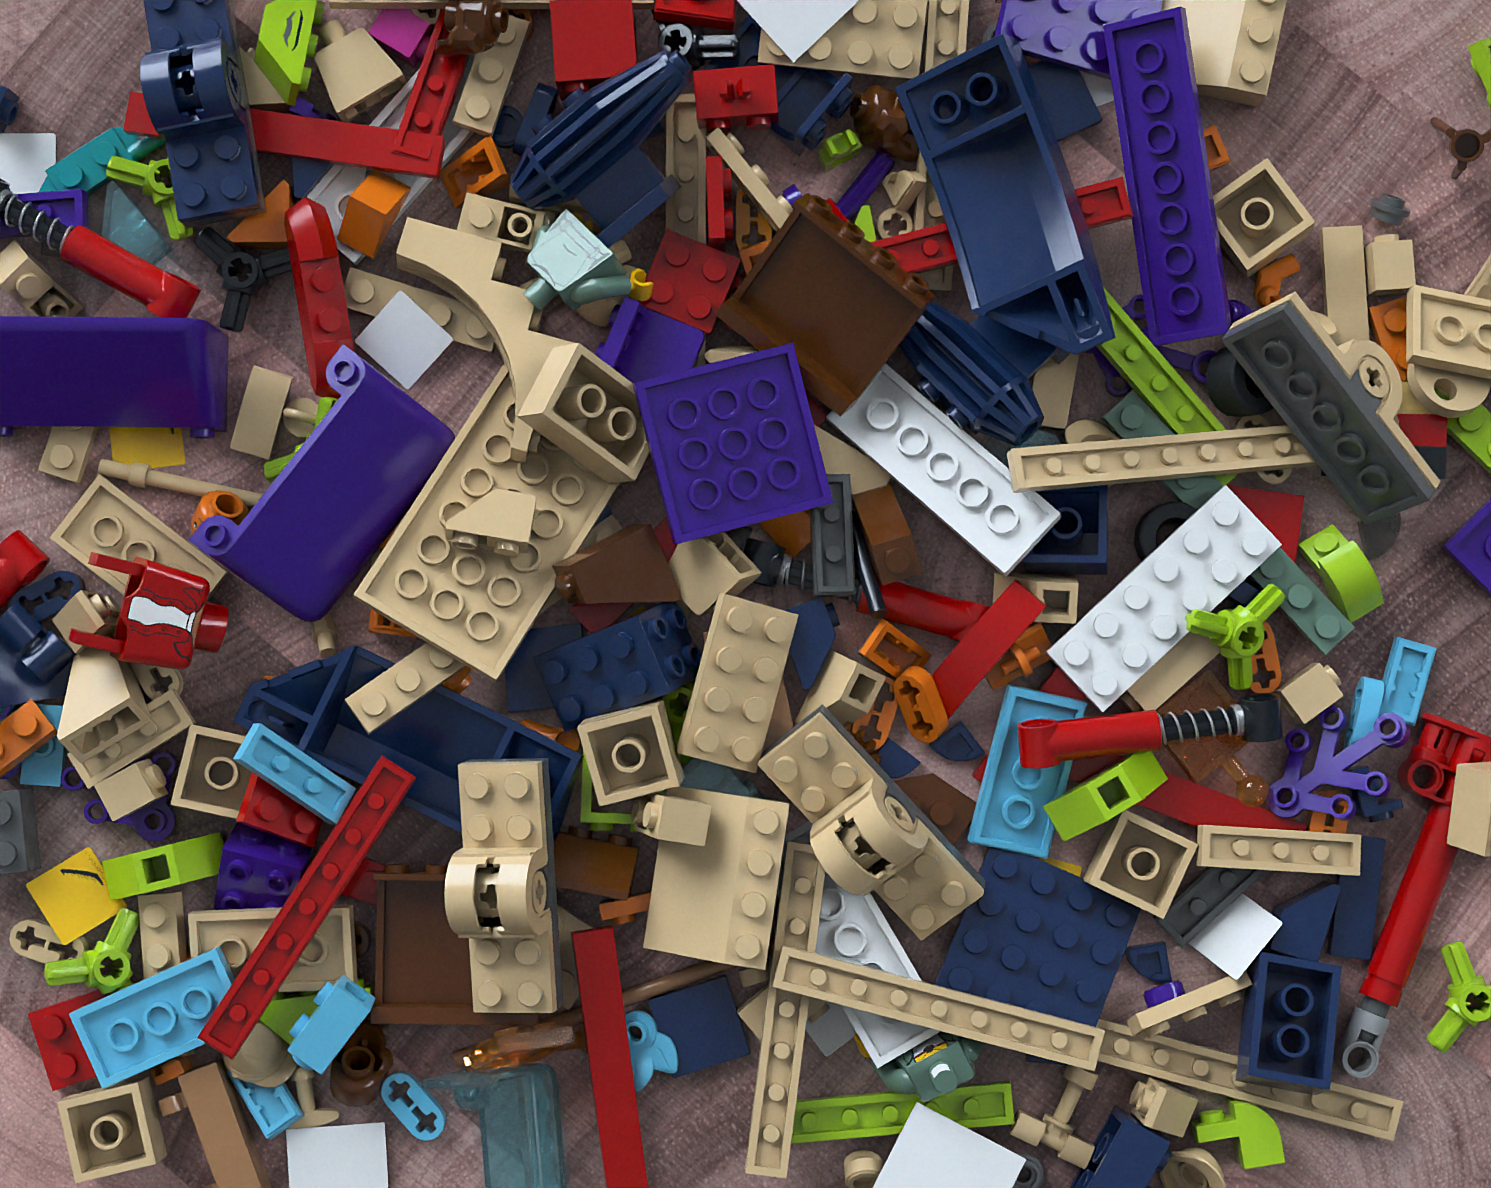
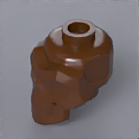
[435,0,509,56]
[850,85,918,162]
[330,1020,394,1107]

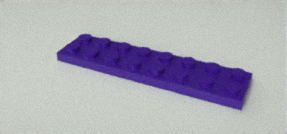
[1103,7,1232,346]

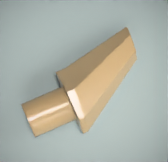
[311,612,338,658]

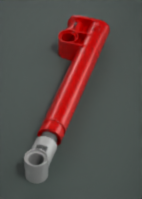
[1333,712,1491,1078]

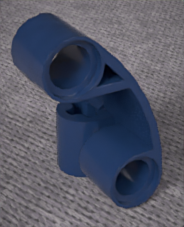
[0,601,77,707]

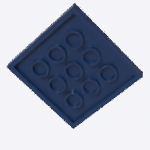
[934,847,1141,1027]

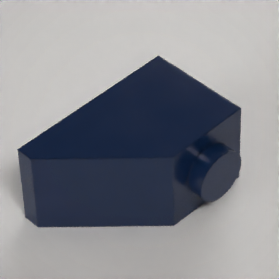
[784,597,840,690]
[1265,881,1342,962]

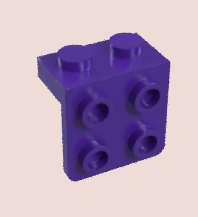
[595,297,705,383]
[214,822,315,910]

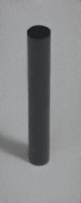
[852,511,887,619]

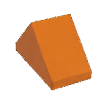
[440,136,510,208]
[337,170,411,259]
[226,179,296,250]
[857,618,931,679]

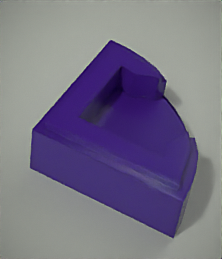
[289,97,337,121]

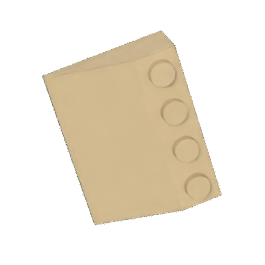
[1161,0,1287,107]
[643,786,790,970]

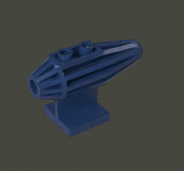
[510,49,692,248]
[898,301,1070,446]

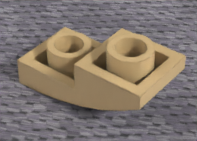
[230,365,293,460]

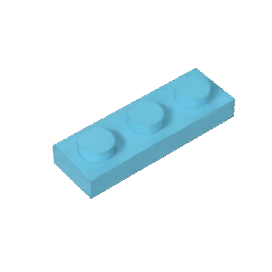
[233,723,356,824]

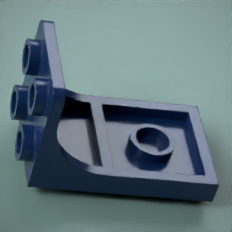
[703,14,854,157]
[533,602,702,732]

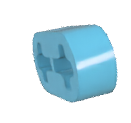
[1344,676,1384,749]
[381,1070,447,1141]

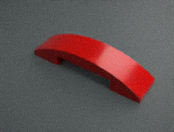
[919,579,1046,720]

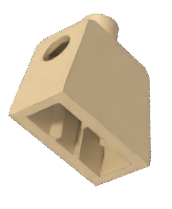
[314,20,407,123]
[668,532,762,619]

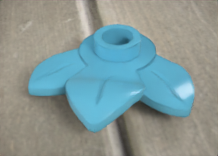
[625,1010,679,1092]

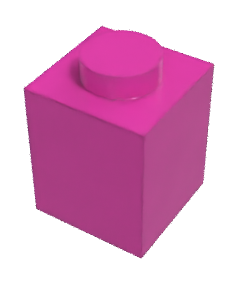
[368,9,433,68]

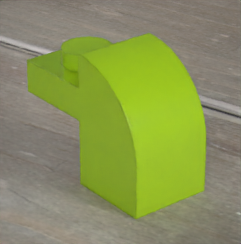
[1298,524,1384,623]
[1189,1097,1285,1169]

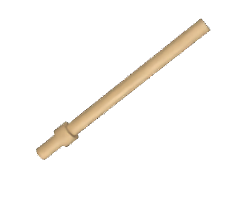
[98,459,263,508]

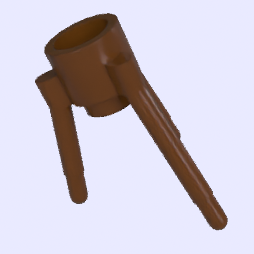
[1431,117,1491,179]

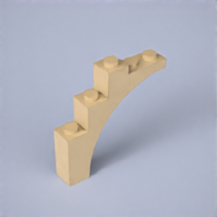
[396,217,574,463]

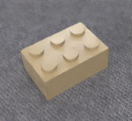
[517,343,650,483]

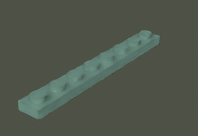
[1101,390,1355,655]

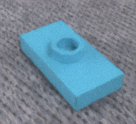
[1379,637,1437,726]
[20,704,67,787]
[226,1070,305,1140]

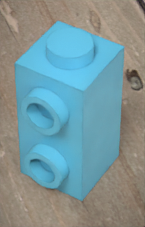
[287,974,375,1075]

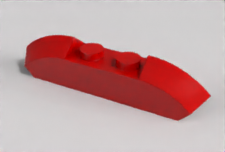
[284,197,354,399]

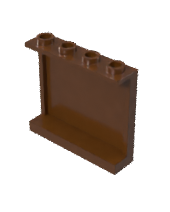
[715,193,936,417]
[371,864,540,1026]

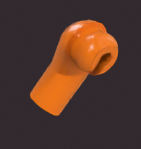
[1253,253,1300,307]

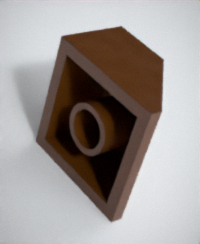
[554,826,640,901]

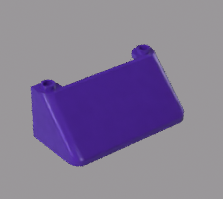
[0,316,228,439]
[189,344,455,622]

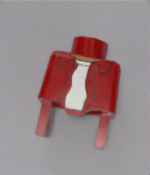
[68,552,229,670]

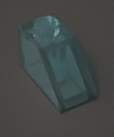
[102,180,173,265]

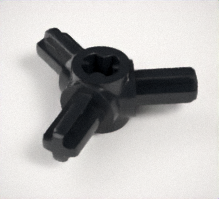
[651,0,740,73]
[194,226,292,333]

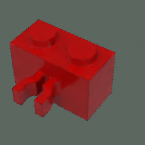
[693,64,779,133]

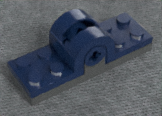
[140,0,266,228]

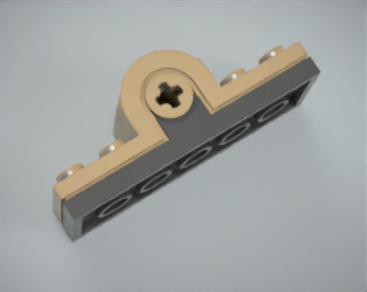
[1221,291,1440,526]
[758,704,986,941]
[444,758,563,1013]

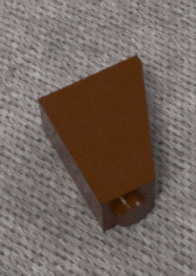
[851,484,923,585]
[552,524,682,604]

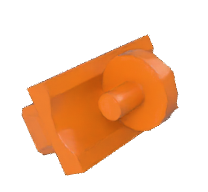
[985,622,1052,691]

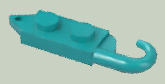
[39,126,166,195]

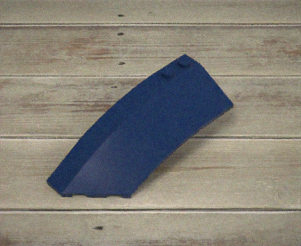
[895,33,1116,355]
[233,645,584,844]

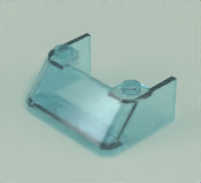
[422,1063,567,1188]

